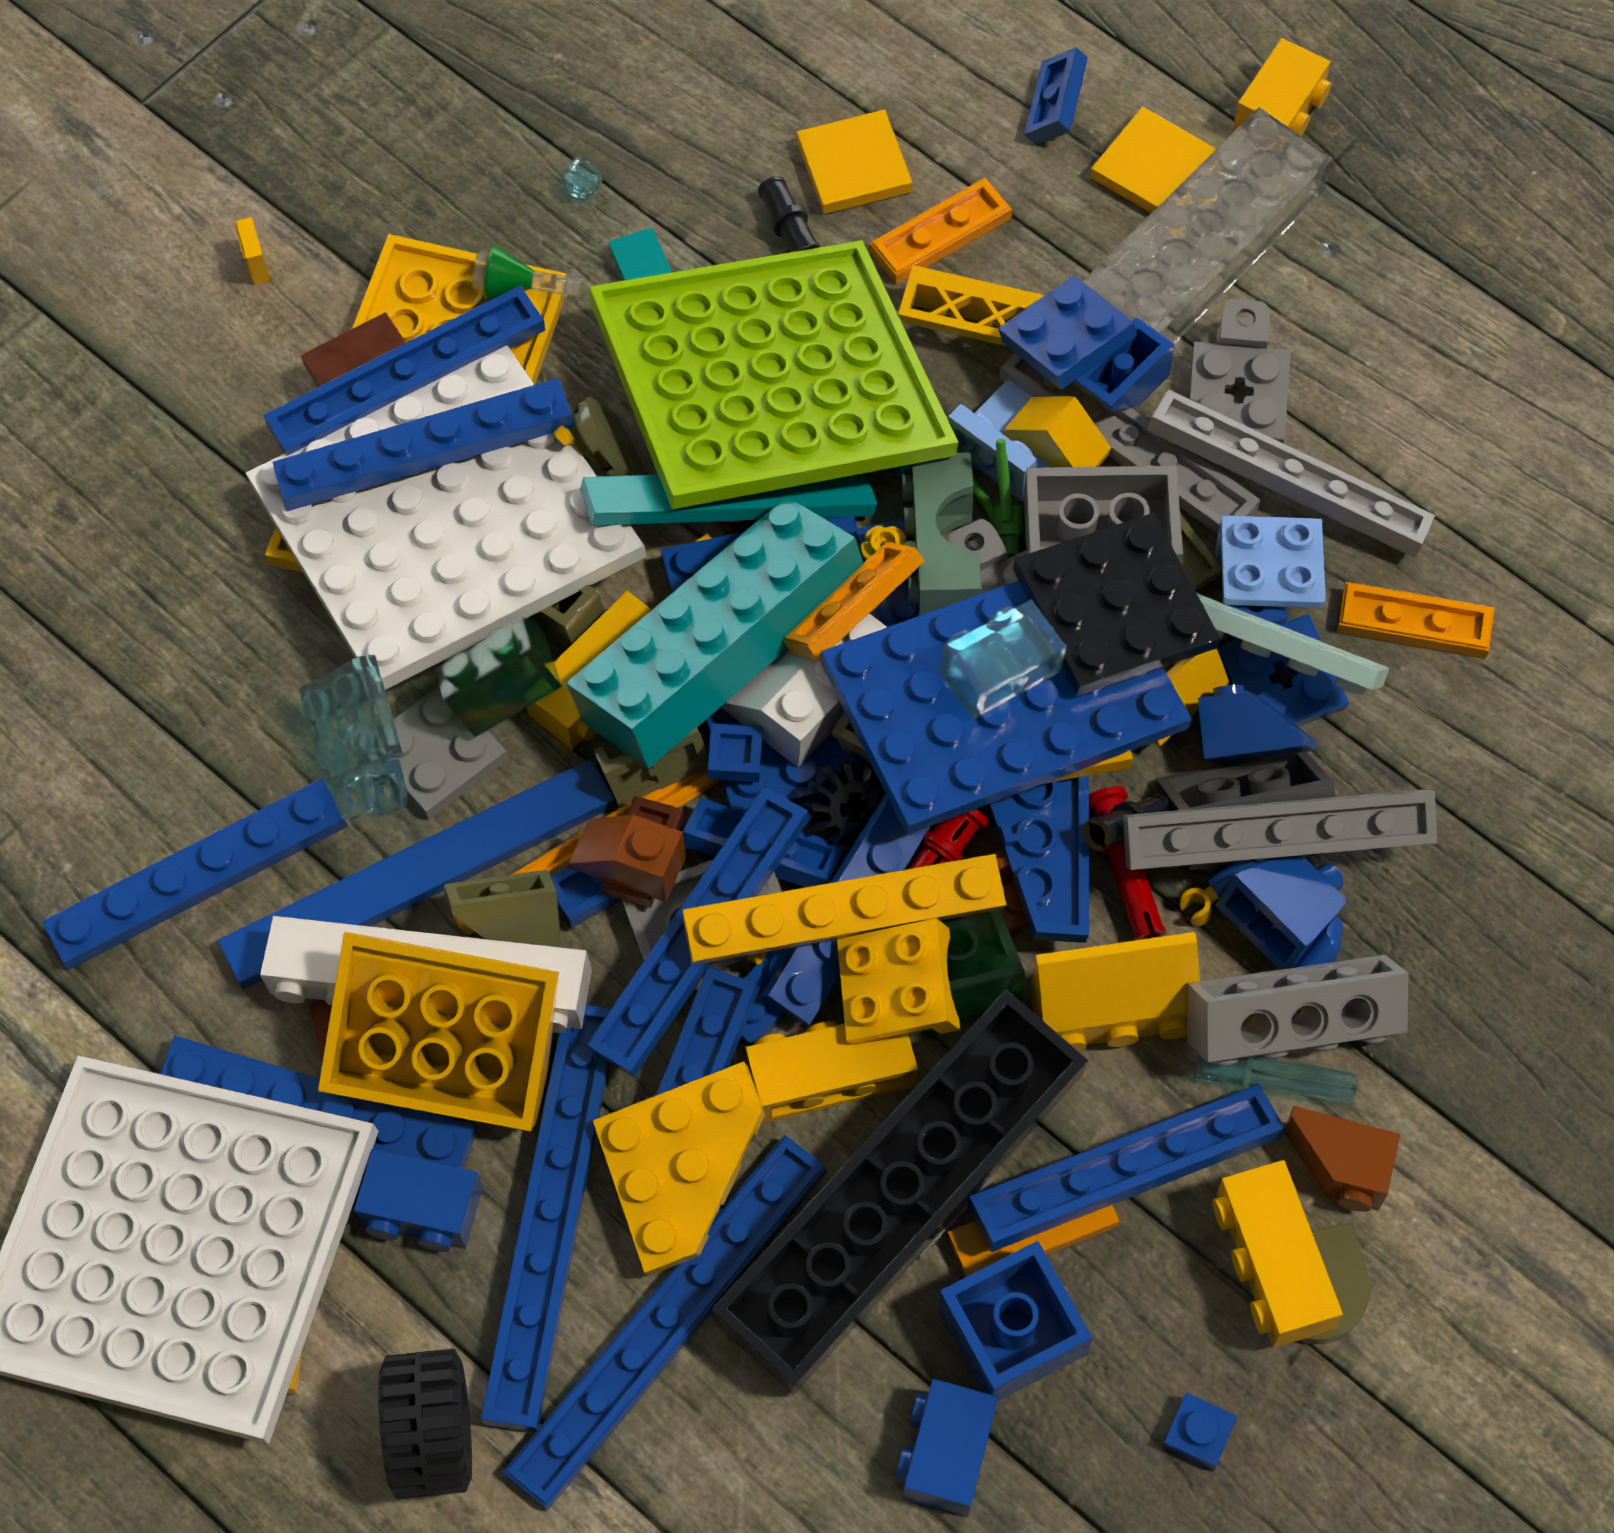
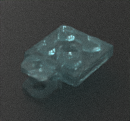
[299,655,408,821]

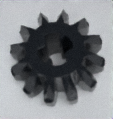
[803,758,885,847]

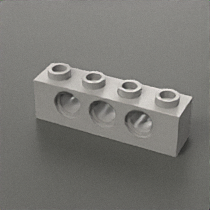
[1187,955,1409,1065]

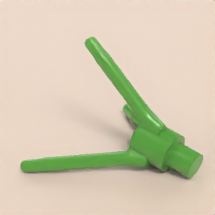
[972,439,1054,558]

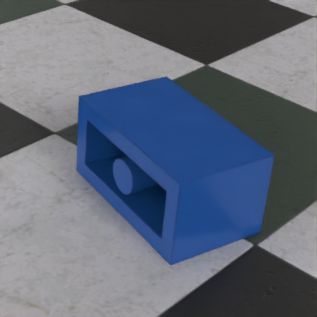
[354,1149,483,1252]
[895,1379,998,1517]

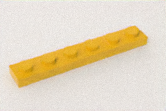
[682,854,1006,965]

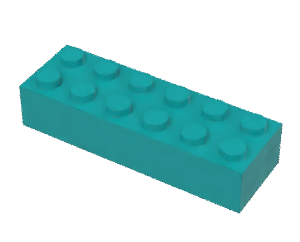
[566,496,863,769]

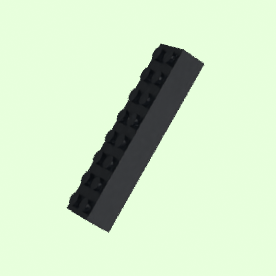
[711,989,1089,1396]

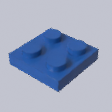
[998,275,1137,390]

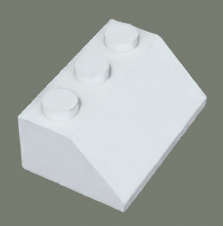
[721,614,887,767]

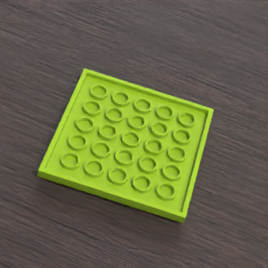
[589,240,958,509]

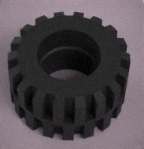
[378,1348,472,1500]

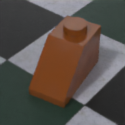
[569,815,686,902]
[1284,1106,1400,1212]

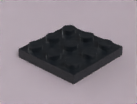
[1012,513,1221,696]

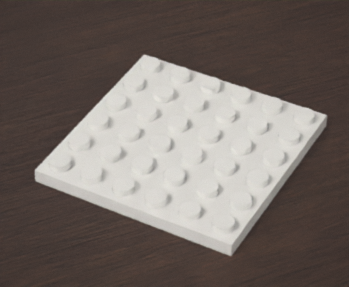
[246,345,646,694]
[0,1055,379,1444]

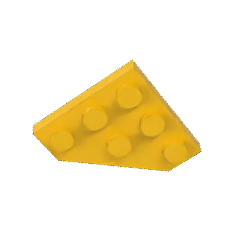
[593,1061,765,1276]

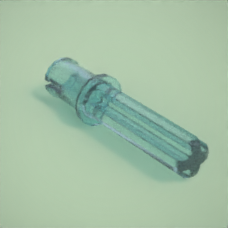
[1195,1054,1357,1103]

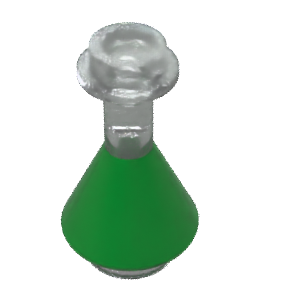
[472,245,582,305]

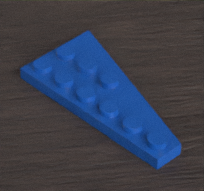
[988,776,1089,943]

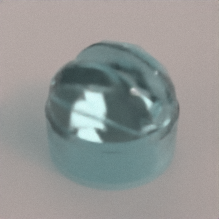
[564,157,605,199]

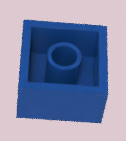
[938,1241,1093,1401]

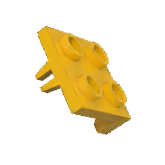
[837,918,960,1044]

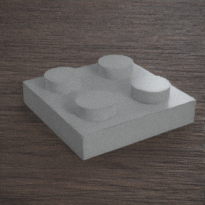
[364,682,508,820]

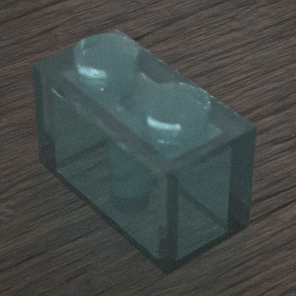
[938,600,1067,719]

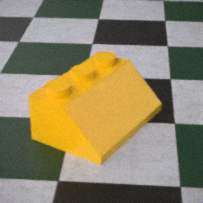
[1030,932,1200,1052]

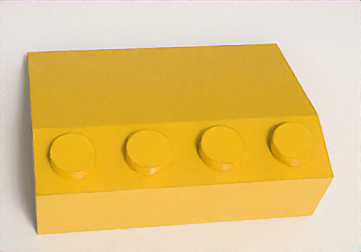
[318,932,559,1131]

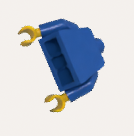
[1180,855,1346,1014]

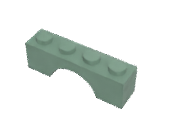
[902,453,982,616]

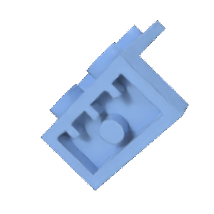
[948,380,1050,502]
[1215,515,1326,608]

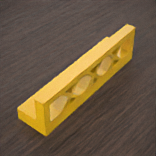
[898,265,1045,347]

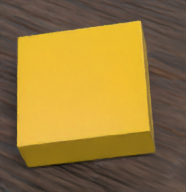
[234,217,270,285]

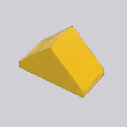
[1003,396,1111,467]

